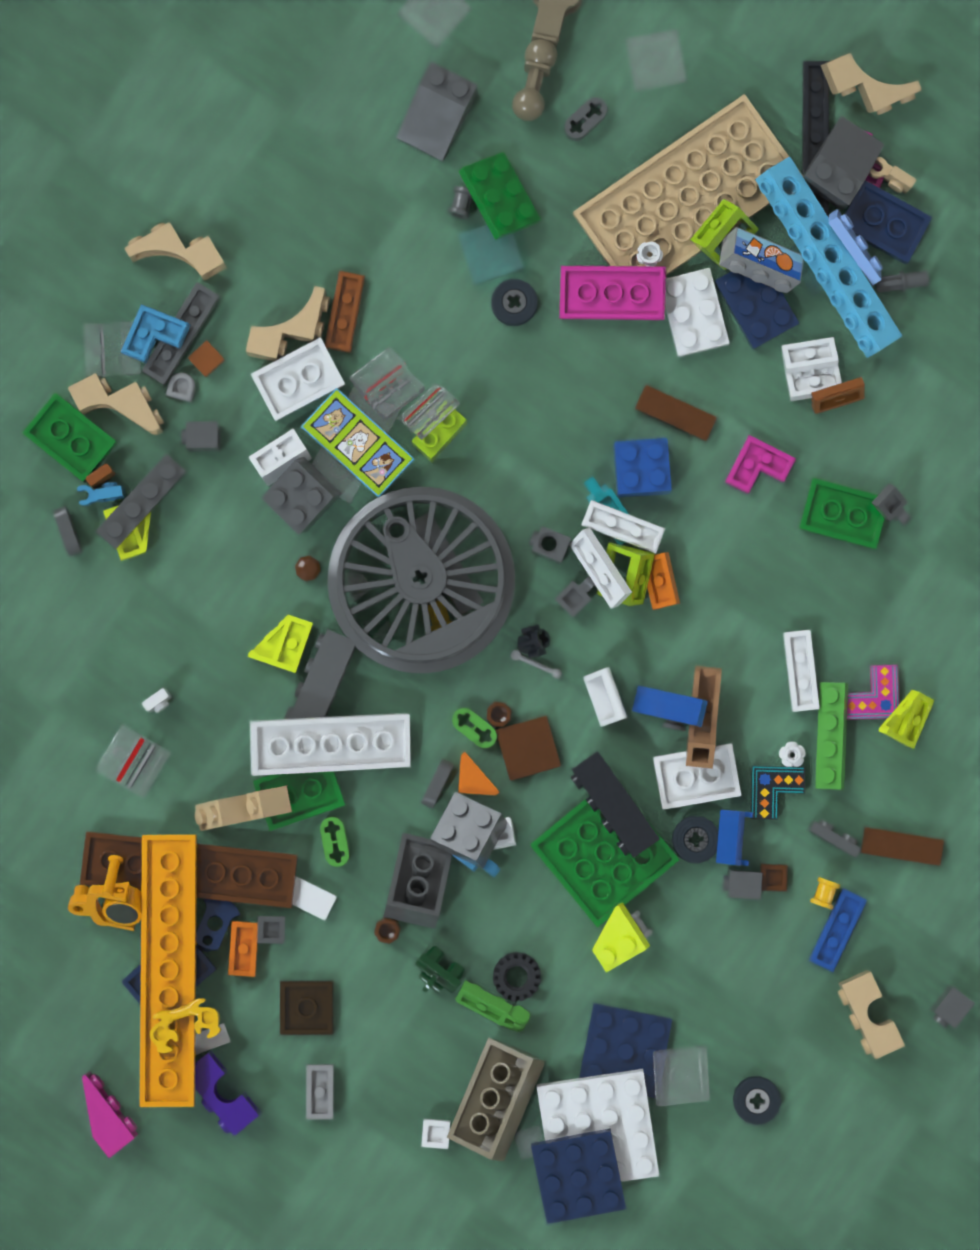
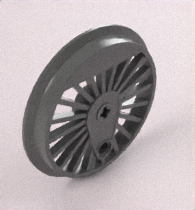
[328,487,515,673]

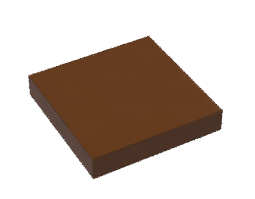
[496,715,561,781]

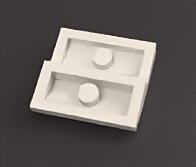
[781,337,842,401]

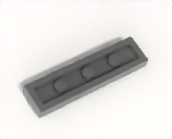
[142,282,220,386]
[95,454,186,550]

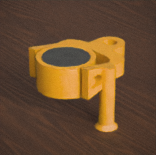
[68,855,141,931]

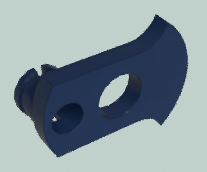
[196,899,240,952]

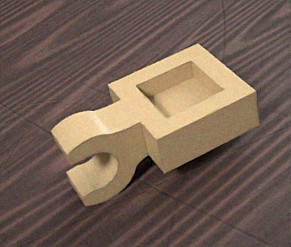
[868,157,917,194]

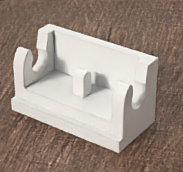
[249,429,312,486]

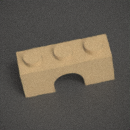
[837,970,905,1059]

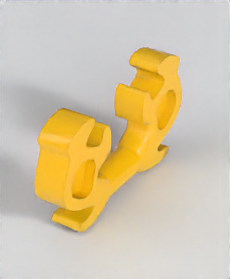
[150,998,222,1053]

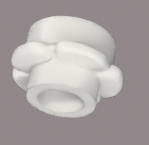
[637,242,663,267]
[779,742,806,767]

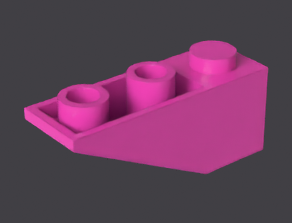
[82,1071,138,1158]

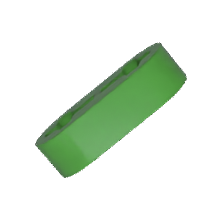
[452,708,497,748]
[320,817,350,867]

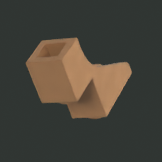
[686,666,722,769]

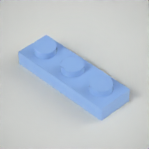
[828,209,883,286]

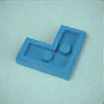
[121,304,191,363]

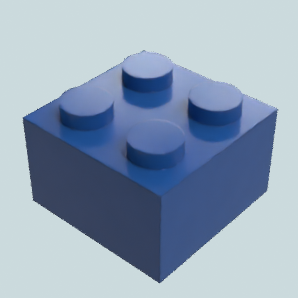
[613,438,672,498]

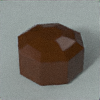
[295,555,321,582]
[486,702,512,727]
[374,917,401,944]

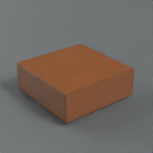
[188,340,225,378]
[86,464,117,489]

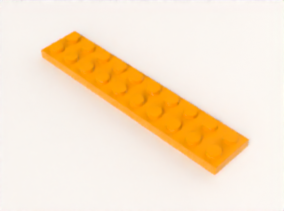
[140,835,197,1107]

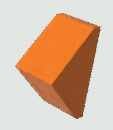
[458,752,500,796]

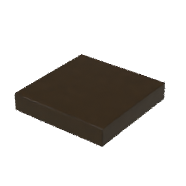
[280,980,334,1035]

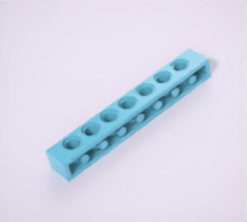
[755,157,902,358]

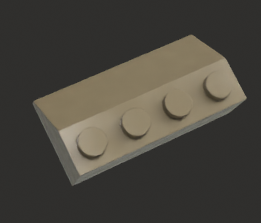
[447,1037,545,1161]

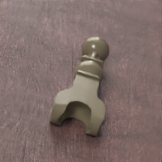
[512,0,582,121]

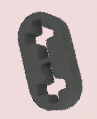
[564,97,607,141]
[53,506,83,557]
[420,758,454,809]

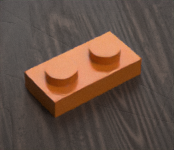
[647,552,680,610]
[228,921,258,977]

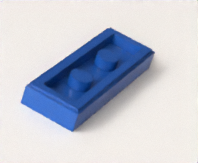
[632,686,708,727]
[808,888,867,972]

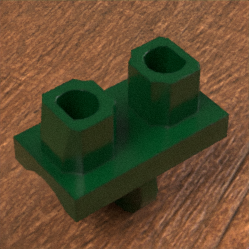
[414,946,465,994]

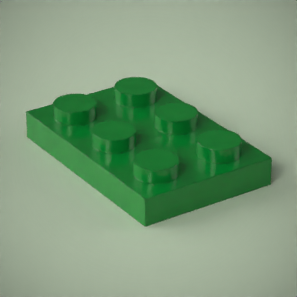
[459,151,541,240]
[22,393,118,483]
[798,478,884,550]
[253,771,346,831]

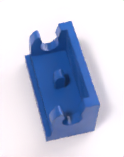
[716,810,753,866]

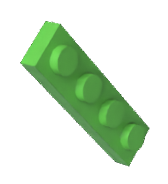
[815,682,848,790]

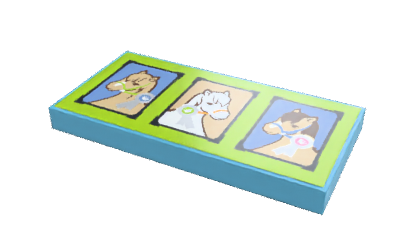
[301,388,415,497]

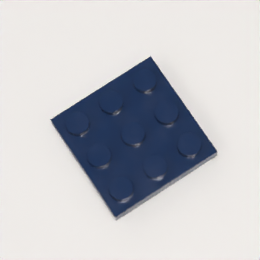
[579,1003,672,1098]
[531,1128,626,1224]

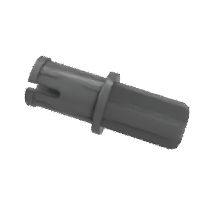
[875,270,929,293]

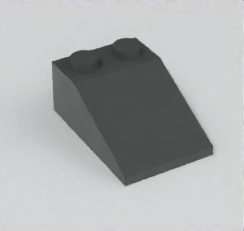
[396,62,478,162]
[802,116,885,211]
[383,833,452,929]

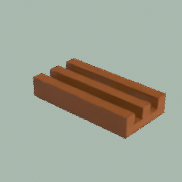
[811,377,865,414]

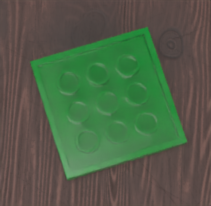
[530,796,680,928]

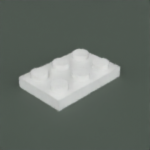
[665,268,729,358]
[251,337,346,421]
[653,743,741,810]

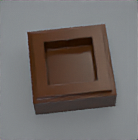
[760,864,788,892]

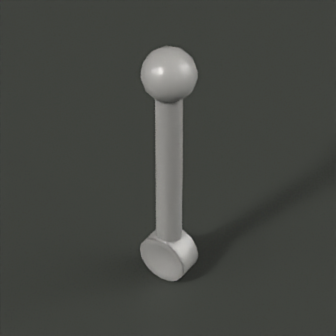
[511,650,562,679]

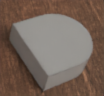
[166,373,196,403]

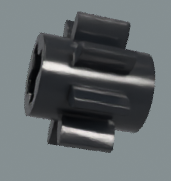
[517,624,550,659]

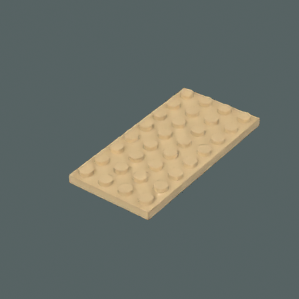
[573,94,802,276]

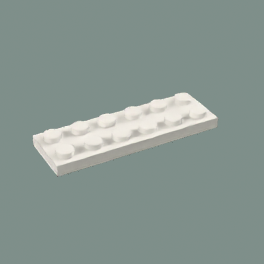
[250,713,410,776]

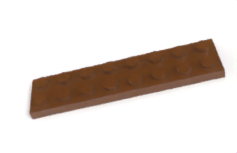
[80,831,298,908]

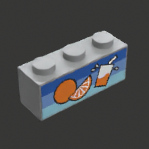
[719,227,804,293]

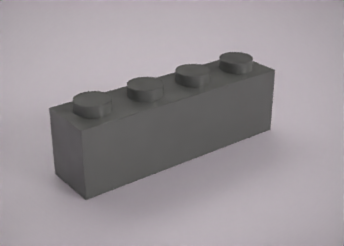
[284,629,356,719]

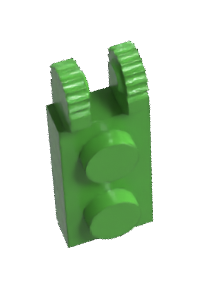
[455,980,531,1032]

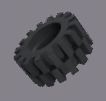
[493,952,541,1002]

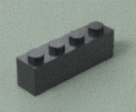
[570,751,660,858]

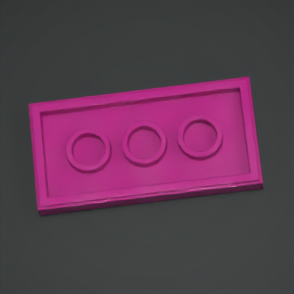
[559,266,667,320]

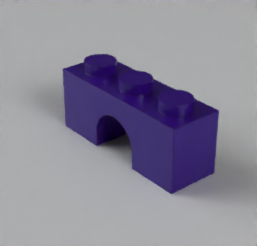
[195,1050,261,1136]

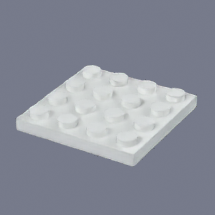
[537,1069,659,1182]

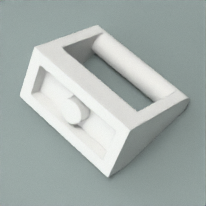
[583,667,627,727]

